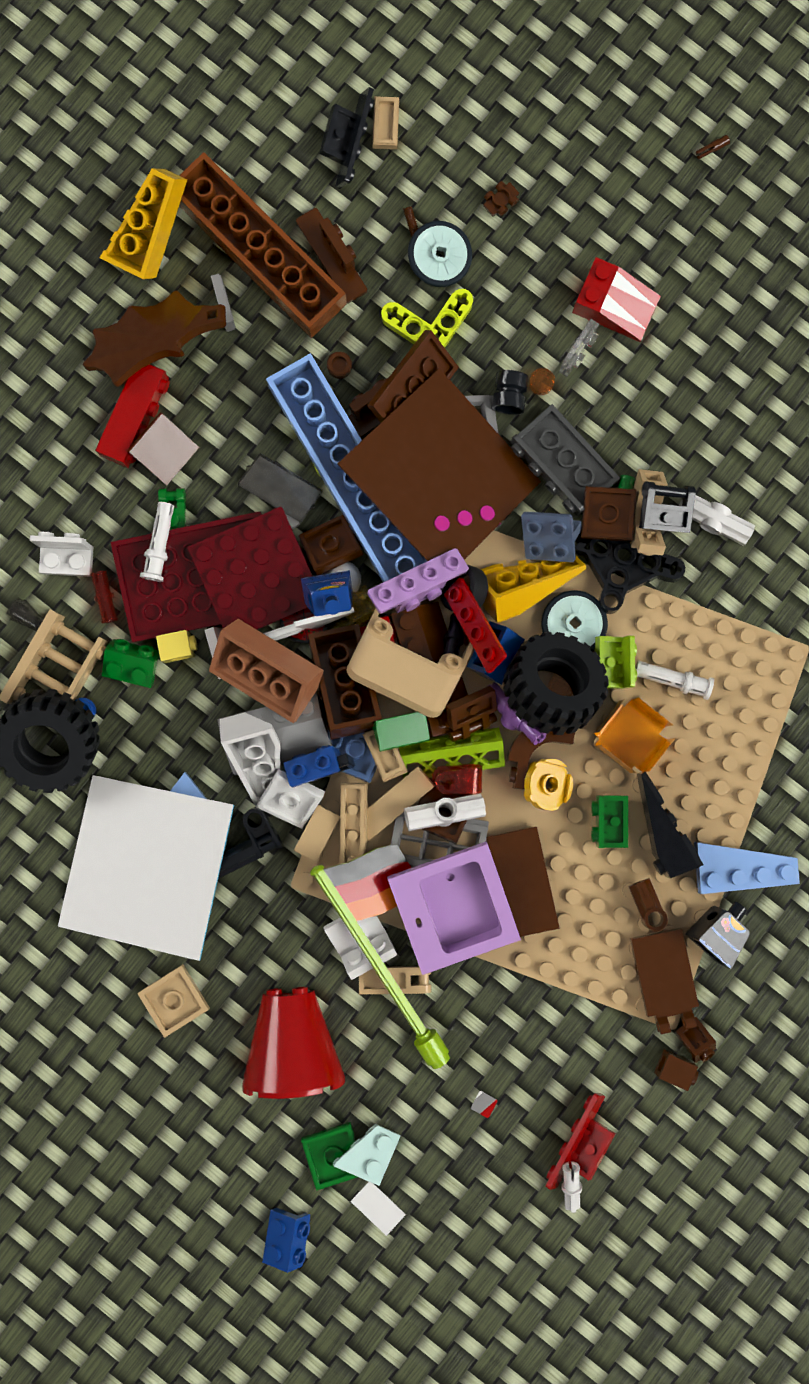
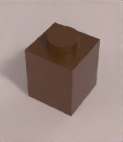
[654,1049,699,1091]

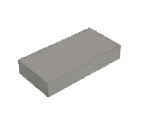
[211,274,236,332]

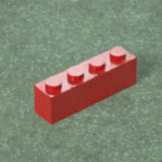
[95,364,170,468]

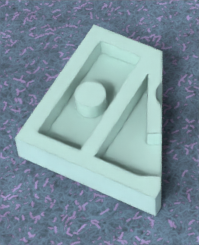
[333,1124,400,1186]

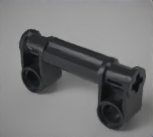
[218,807,283,879]

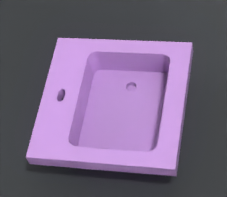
[387,842,521,975]

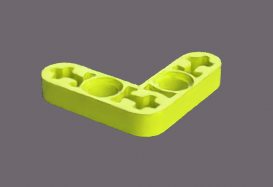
[381,289,473,348]

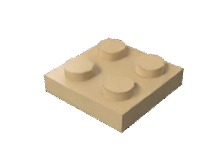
[137,964,210,1038]

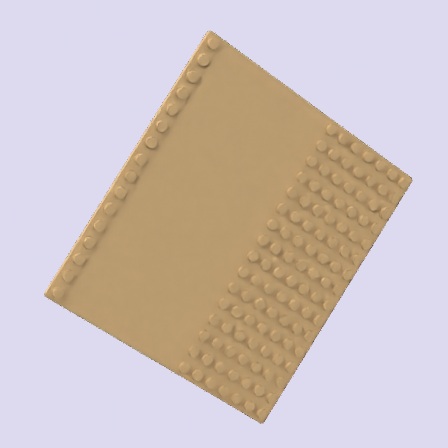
[291,530,809,1030]

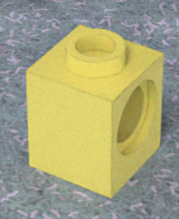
[156,630,198,663]

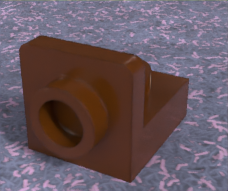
[675,1017,716,1064]

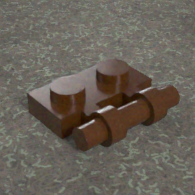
[446,685,498,742]

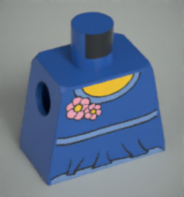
[301,570,353,616]

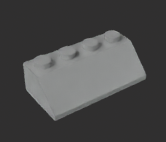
[217,693,332,775]

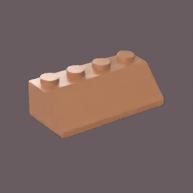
[209,619,324,723]

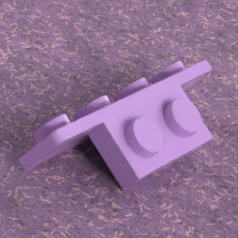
[367,548,469,614]

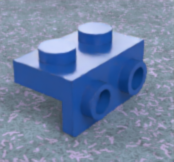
[283,745,341,787]
[262,1208,310,1273]

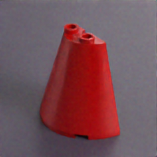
[242,987,345,1099]

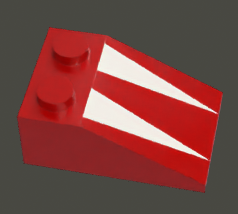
[572,257,661,342]

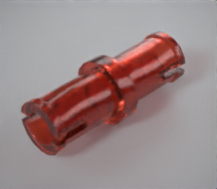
[90,571,118,624]

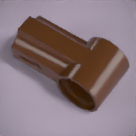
[628,878,668,932]

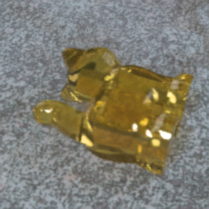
[334,585,380,629]

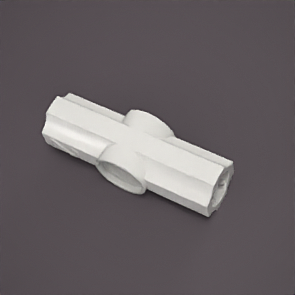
[678,495,755,546]
[404,793,486,831]

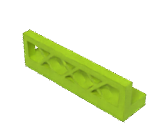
[399,727,505,778]

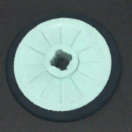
[408,221,472,287]
[541,590,608,652]

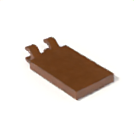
[630,928,699,1034]

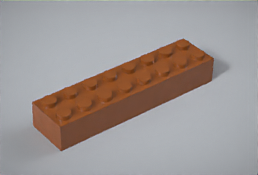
[179,152,347,338]

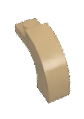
[630,469,668,556]

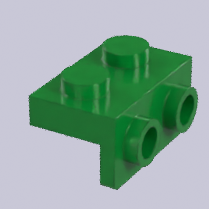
[102,639,160,688]
[591,795,628,848]

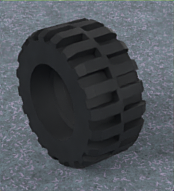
[503,632,609,735]
[0,689,100,793]

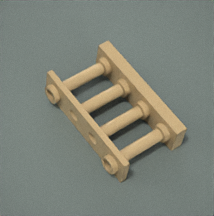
[0,609,108,729]

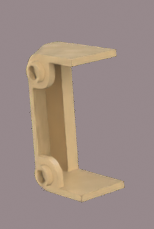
[347,609,473,718]

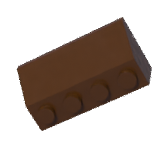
[390,602,468,705]

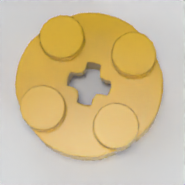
[524,758,573,811]

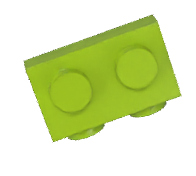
[595,636,637,689]

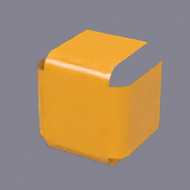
[594,697,675,773]

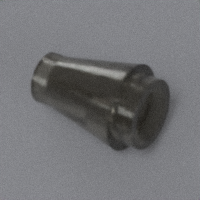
[6,598,44,632]

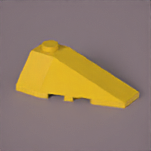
[480,556,586,623]

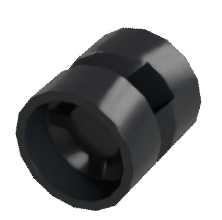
[492,370,529,415]

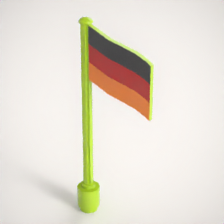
[310,845,450,1069]

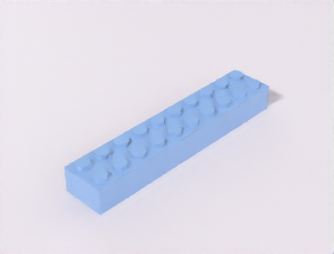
[266,353,427,582]

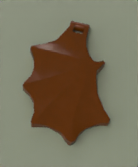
[83,291,226,387]

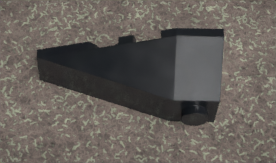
[636,772,704,878]

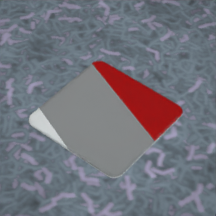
[471,1091,497,1118]

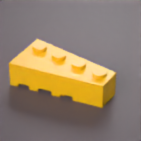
[99,168,187,279]

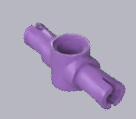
[488,682,547,745]

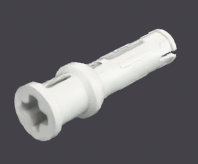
[140,502,175,582]
[635,660,714,700]

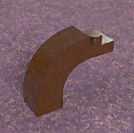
[506,731,575,789]

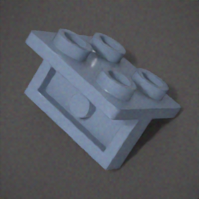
[521,512,582,562]

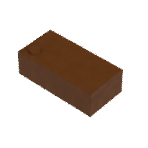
[308,624,382,740]

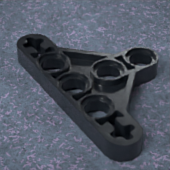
[575,528,686,614]

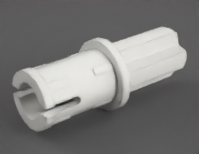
[561,1161,582,1213]

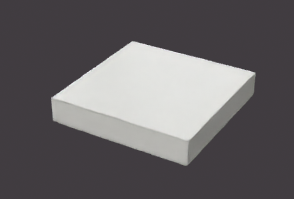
[256,769,325,829]

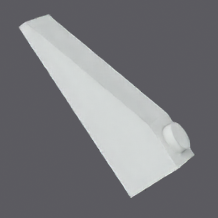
[220,712,280,807]

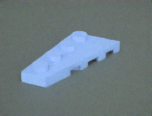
[694,842,800,894]

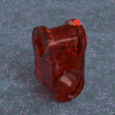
[432,764,482,794]

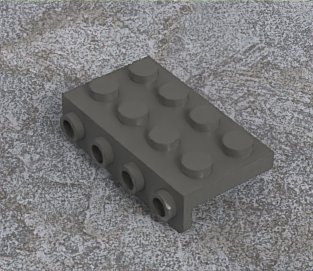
[510,404,620,516]

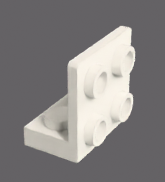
[30,532,94,577]
[324,916,397,980]

